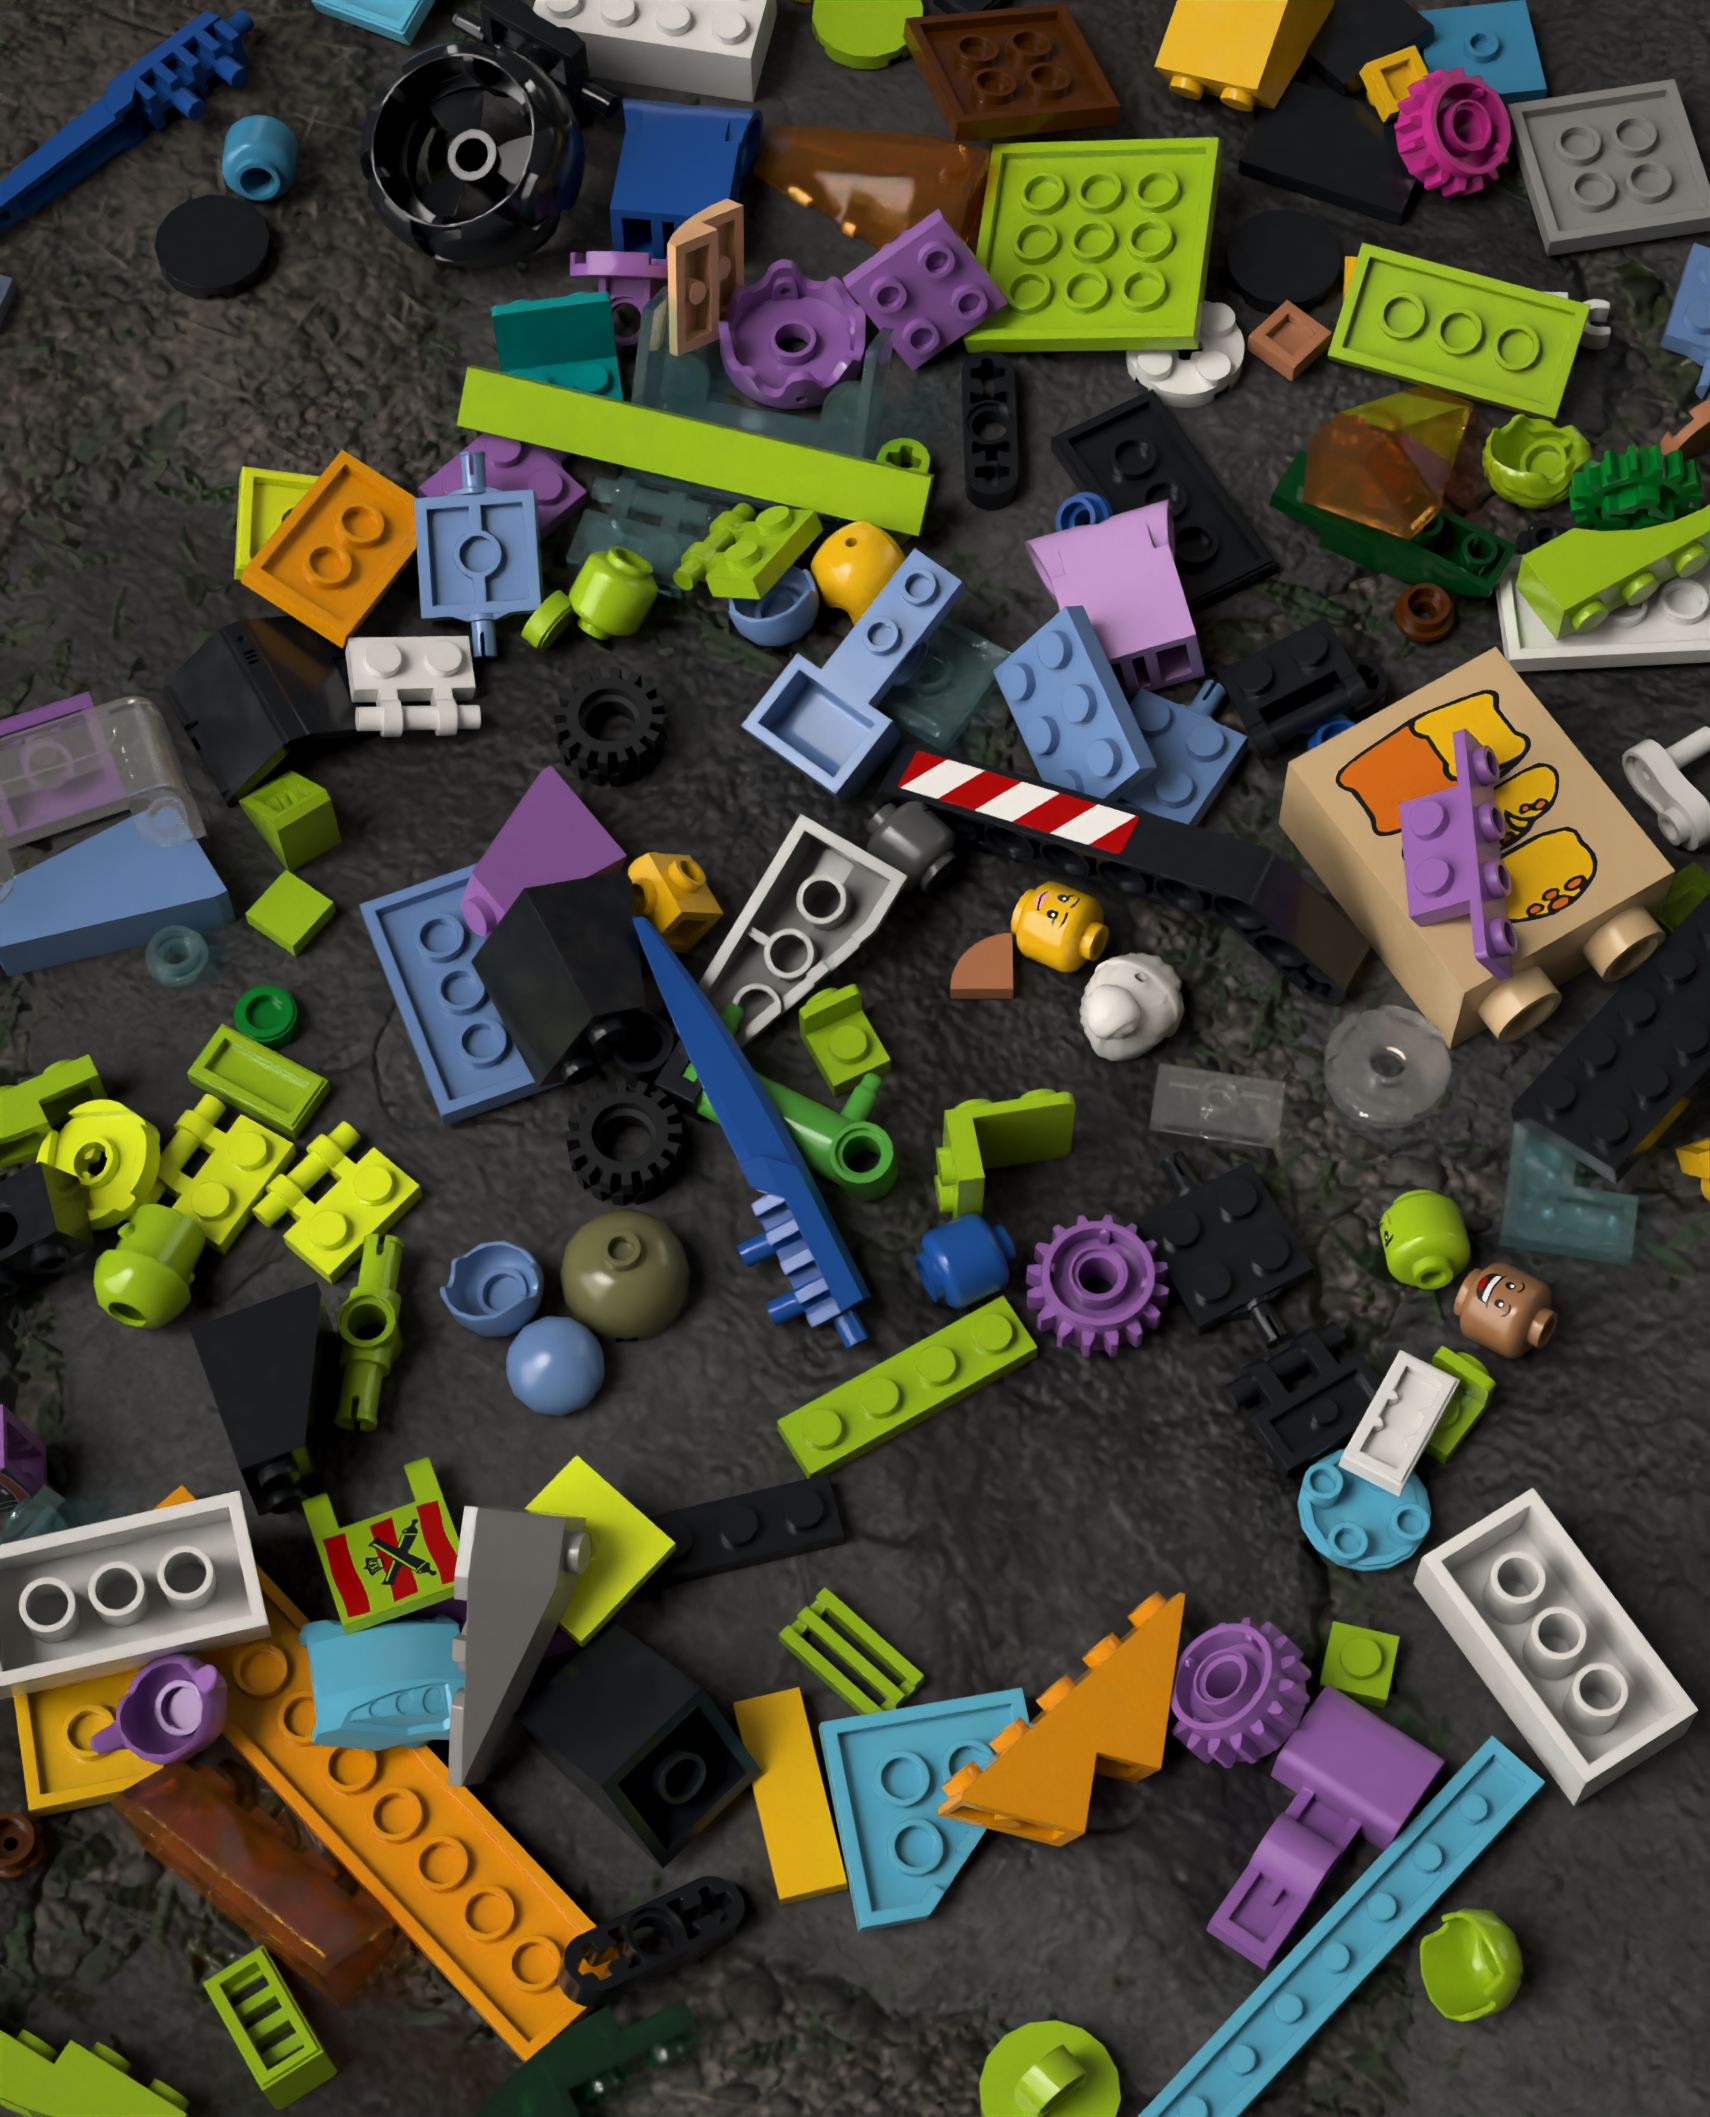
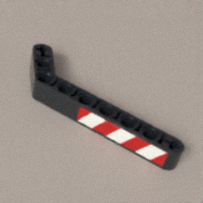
[874,743,1370,1005]

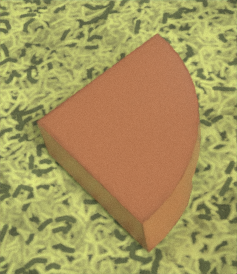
[1659,399,1710,461]
[950,933,1013,999]

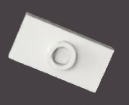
[1339,1350,1460,1497]

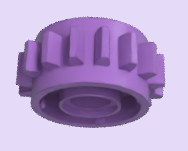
[1026,1215,1169,1357]
[1168,1617,1311,1768]

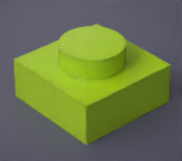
[1317,1621,1400,1708]

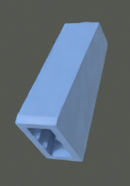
[0,797,236,977]

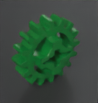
[1569,445,1704,531]

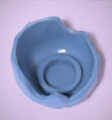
[728,565,820,646]
[440,1240,544,1338]
[506,1316,605,1417]

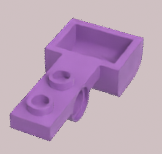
[1206,1684,1446,1970]

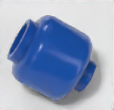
[914,1212,1016,1309]

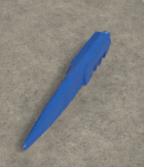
[0,9,254,233]
[632,916,872,1350]

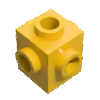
[628,852,724,953]

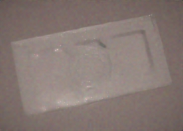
[1149,1063,1286,1149]

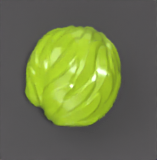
[1482,414,1594,509]

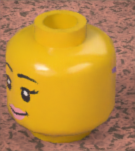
[1011,881,1109,973]

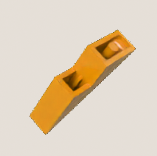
[937,1591,1186,1847]

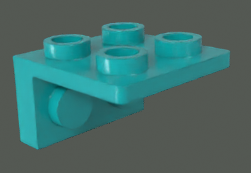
[491,291,624,401]

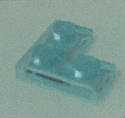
[1498,1122,1639,1265]

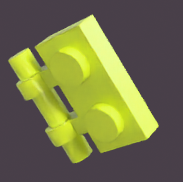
[150,1094,297,1255]
[252,1121,422,1285]

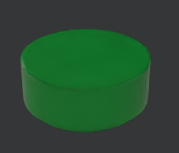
[234,985,300,1051]

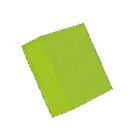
[245,870,336,956]

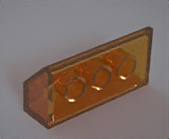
[111,1762,397,2010]

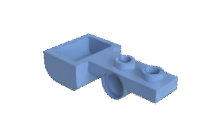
[741,548,967,802]

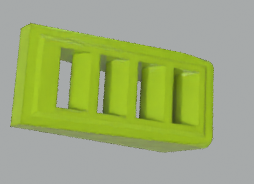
[203,1945,337,2110]

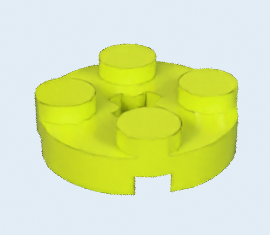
[36,1099,160,1230]

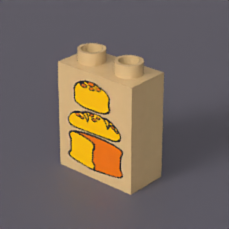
[1278,646,1675,1049]

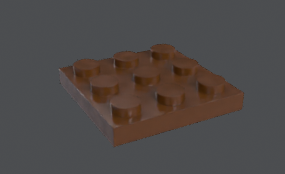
[903,3,1121,141]

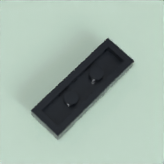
[646,1474,844,1591]

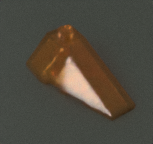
[1303,385,1474,540]

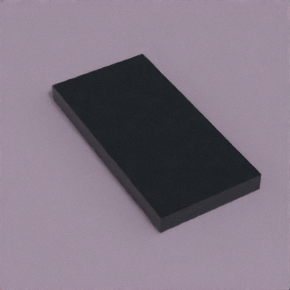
[1051,389,1277,616]

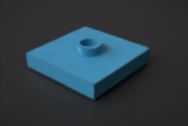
[1417,0,1547,106]

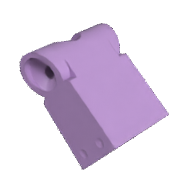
[1025,499,1205,698]

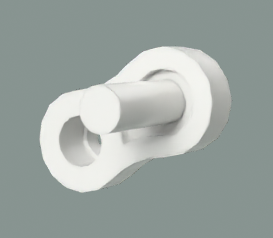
[1622,726,1710,850]

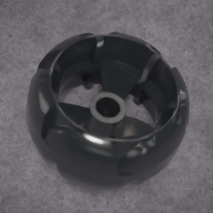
[360,41,585,269]

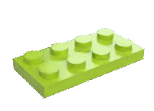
[1327,243,1591,423]

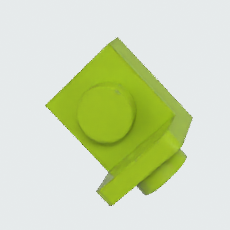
[799,984,891,1097]
[1424,1346,1496,1465]

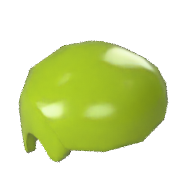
[1420,1908,1524,2022]

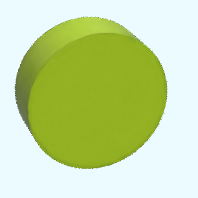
[521,590,576,650]

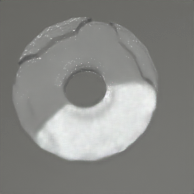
[1323,1005,1452,1128]

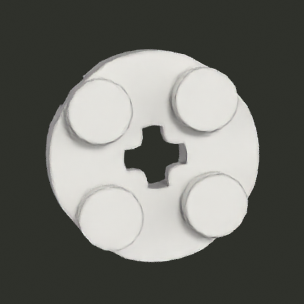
[1126,300,1244,408]

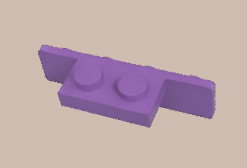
[1399,728,1518,981]

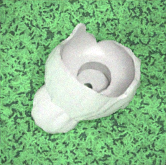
[1079,952,1185,1061]

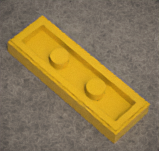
[733,1687,848,1906]

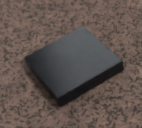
[1303,0,1435,97]

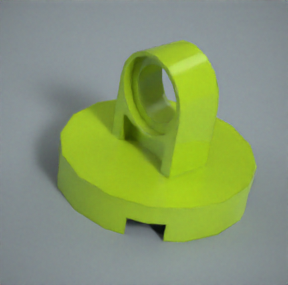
[979,2020,1121,2117]

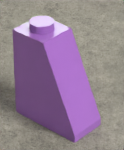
[460,766,627,940]

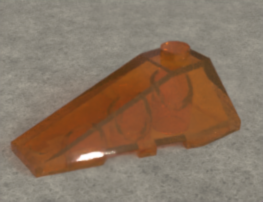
[754,124,989,250]

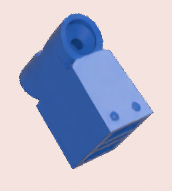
[610,98,763,259]

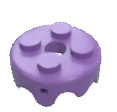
[718,259,866,409]

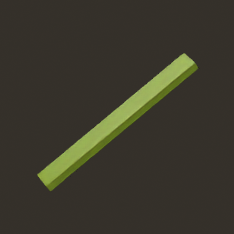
[456,365,934,537]

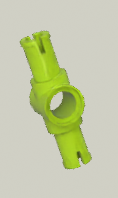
[334,1234,405,1431]

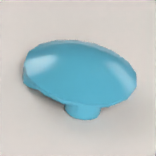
[1297,1449,1431,1572]

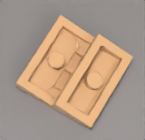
[667,199,744,357]

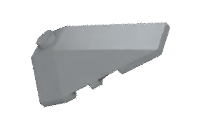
[671,814,909,1050]
[448,1506,591,1787]

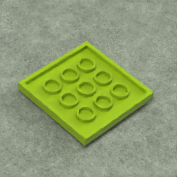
[963,137,1223,353]

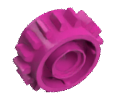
[1394,67,1512,198]

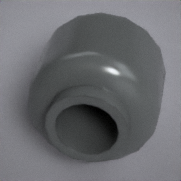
[866,800,959,893]

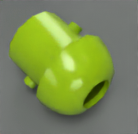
[94,1204,206,1330]

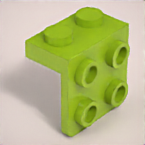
[934,1089,1076,1220]

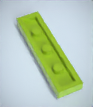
[777,1295,1038,1479]

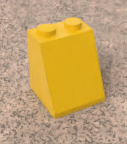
[1154,0,1335,111]

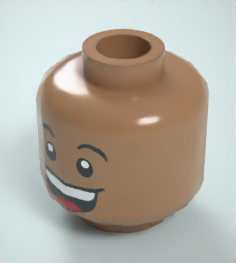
[1454,1262,1558,1359]

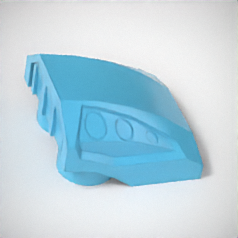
[299,1614,465,1751]

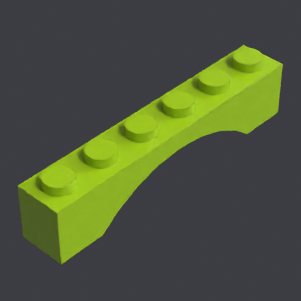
[1516,504,1710,641]

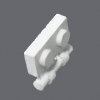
[345,636,481,737]

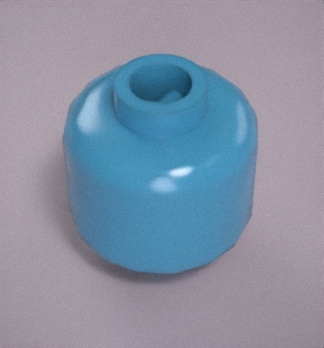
[222,115,298,202]

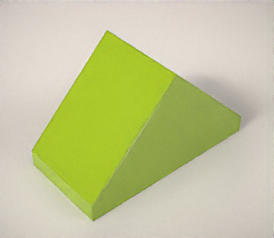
[238,770,342,872]

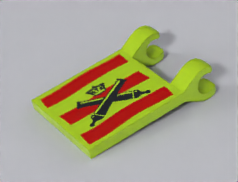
[302,1457,459,1636]

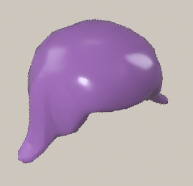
[90,1653,227,1765]

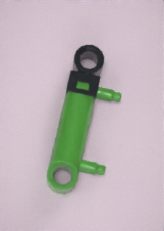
[611,1003,898,1202]

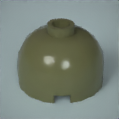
[560,1209,691,1343]

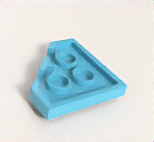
[818,1687,1030,1932]

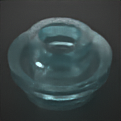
[145,925,209,987]

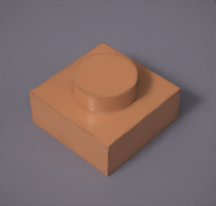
[1247,300,1332,382]

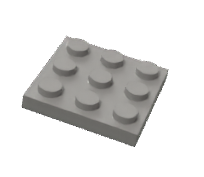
[1507,79,1710,256]

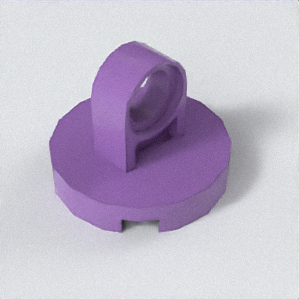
[570,251,668,348]

